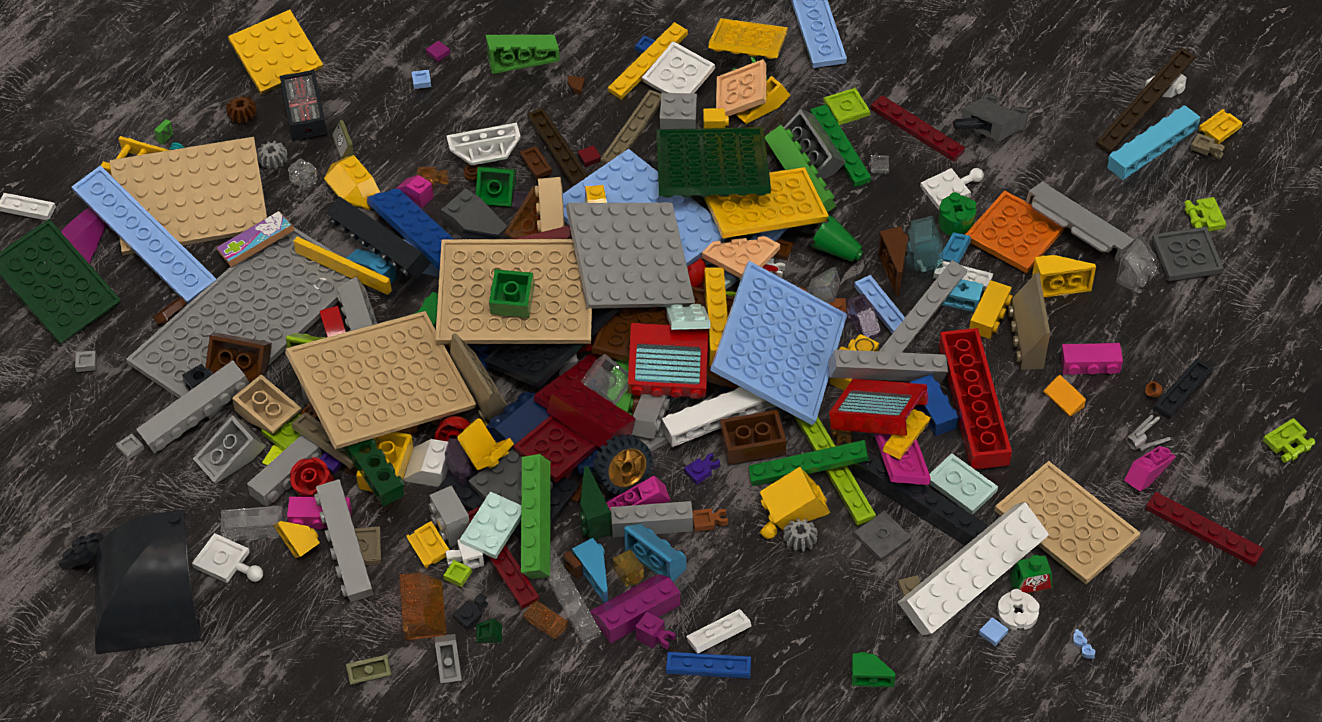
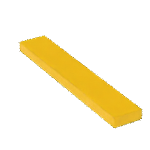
[293,237,392,295]

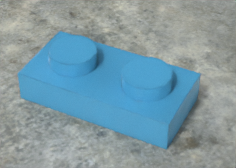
[939,233,971,264]

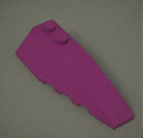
[61,207,108,264]

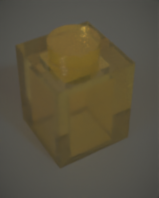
[613,549,644,587]

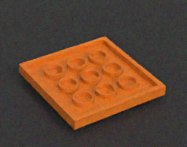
[965,190,1066,273]

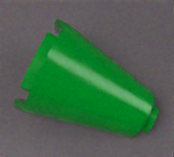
[810,215,864,262]

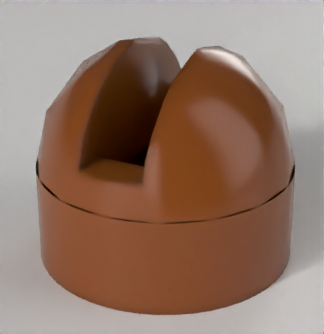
[1145,381,1163,398]

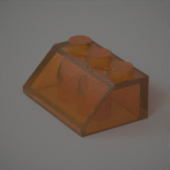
[399,572,447,640]

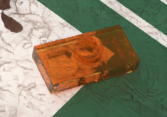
[523,600,569,639]

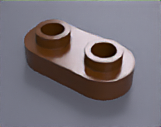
[153,296,187,325]

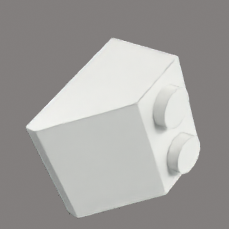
[404,439,452,487]

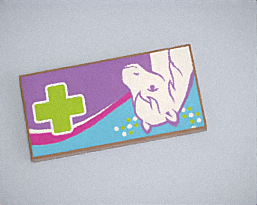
[216,211,295,267]

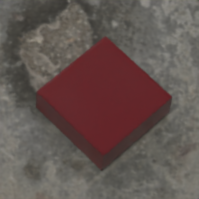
[577,145,601,167]

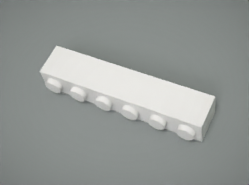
[662,387,776,447]

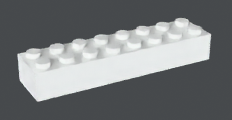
[898,502,1049,636]

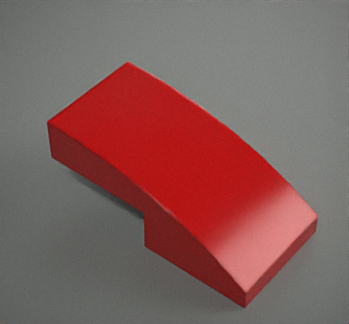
[319,306,346,337]

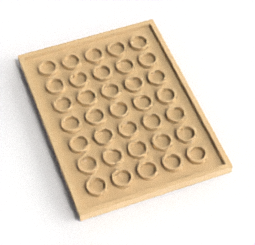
[110,137,267,255]
[435,239,592,344]
[285,311,476,449]

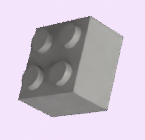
[660,93,697,129]
[428,486,470,547]

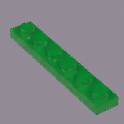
[810,104,871,187]
[749,440,869,486]

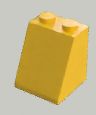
[760,467,830,530]

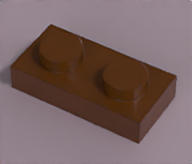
[520,146,552,180]

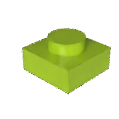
[444,560,472,587]

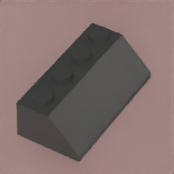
[784,109,846,179]

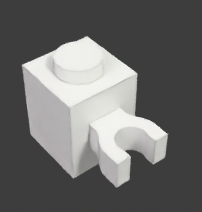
[445,539,484,569]

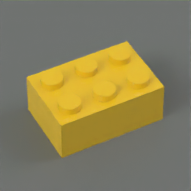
[356,432,414,492]

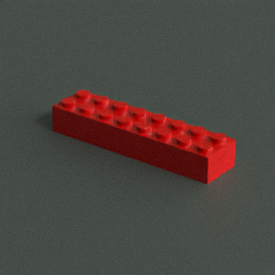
[939,328,1012,470]

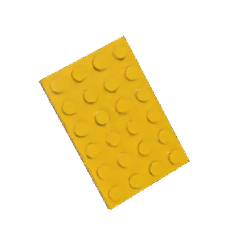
[704,167,829,238]

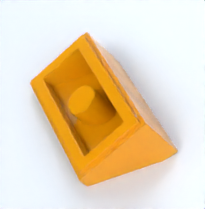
[1044,375,1086,417]

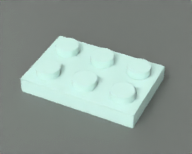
[666,304,710,330]
[929,453,998,515]
[460,492,521,559]

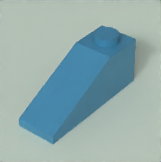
[346,249,397,283]
[572,538,608,603]

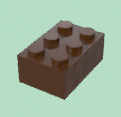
[720,410,786,465]

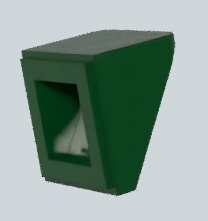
[476,618,502,643]

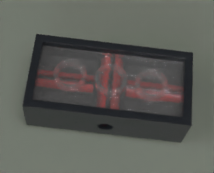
[280,70,327,140]

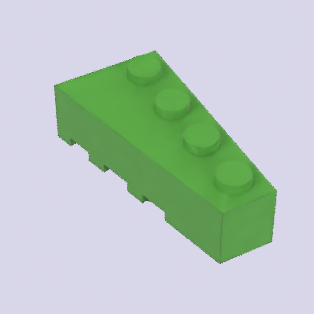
[486,35,560,74]

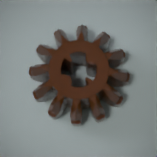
[226,95,257,125]

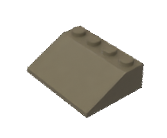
[1008,273,1050,370]
[450,333,508,421]

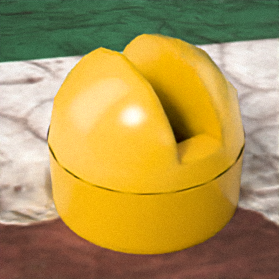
[759,521,777,539]

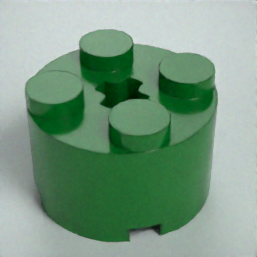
[938,192,977,236]

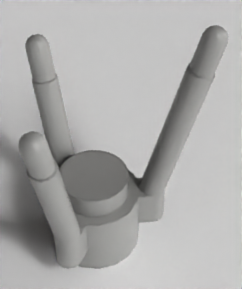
[1126,415,1171,452]

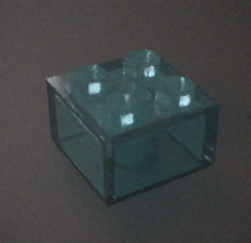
[908,216,943,272]

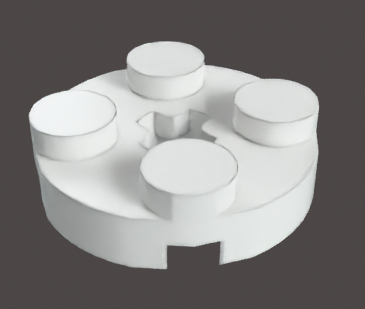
[997,589,1039,630]

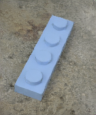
[854,275,905,334]

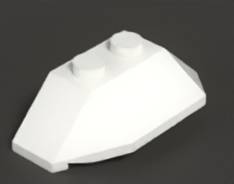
[446,123,521,165]

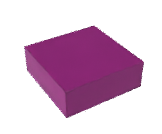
[426,40,450,62]

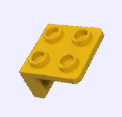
[458,418,514,470]

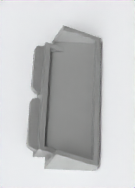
[1026,182,1134,261]

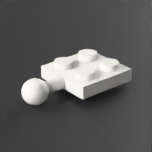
[920,168,984,210]
[192,533,263,583]

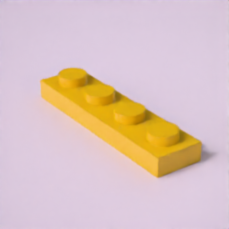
[882,409,931,460]

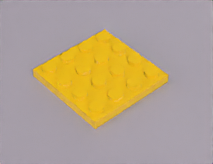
[228,10,323,95]
[709,18,788,59]

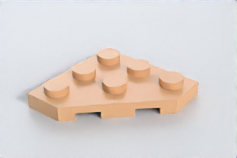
[702,236,780,279]

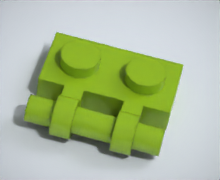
[1184,197,1226,231]
[1263,418,1316,463]

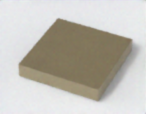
[354,526,381,565]

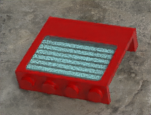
[627,323,708,399]
[829,379,929,436]

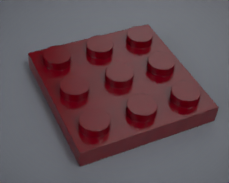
[514,415,598,483]

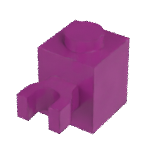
[635,612,675,649]

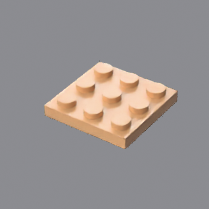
[716,59,766,116]

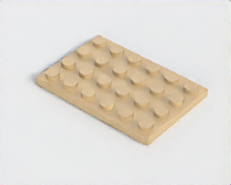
[994,461,1140,584]

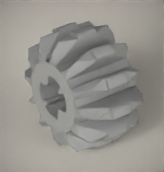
[257,141,287,170]
[783,518,818,552]

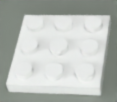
[642,41,715,93]

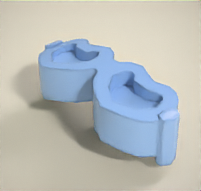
[1073,629,1095,659]

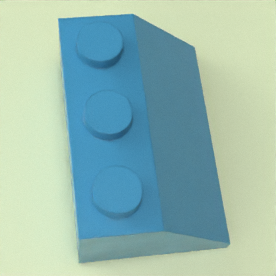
[624,524,687,582]

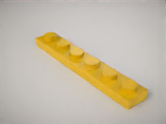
[608,22,688,100]

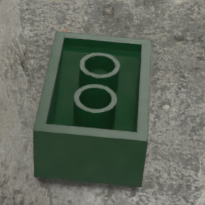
[579,466,612,540]

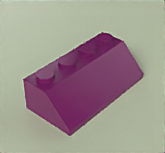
[589,574,680,644]

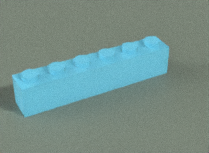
[1107,105,1200,180]

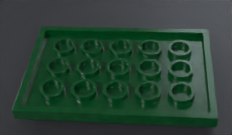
[0,219,121,345]

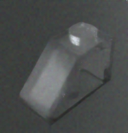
[807,267,841,303]

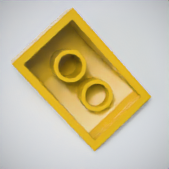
[1032,255,1096,297]

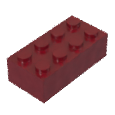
[547,379,636,447]

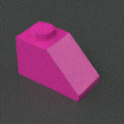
[395,175,434,208]

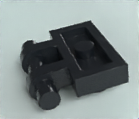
[58,532,104,570]

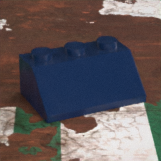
[486,392,550,448]

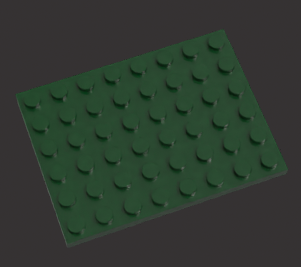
[656,127,771,198]

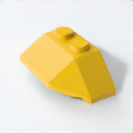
[324,155,380,210]

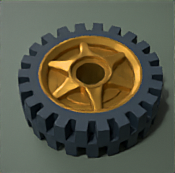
[593,434,654,495]

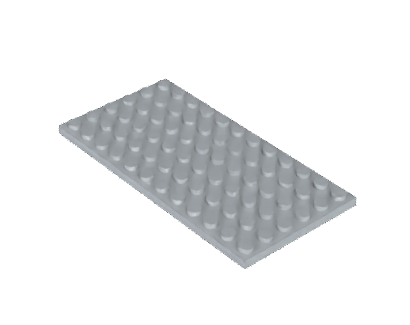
[126,227,352,419]

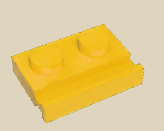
[1198,109,1243,144]
[406,521,449,569]

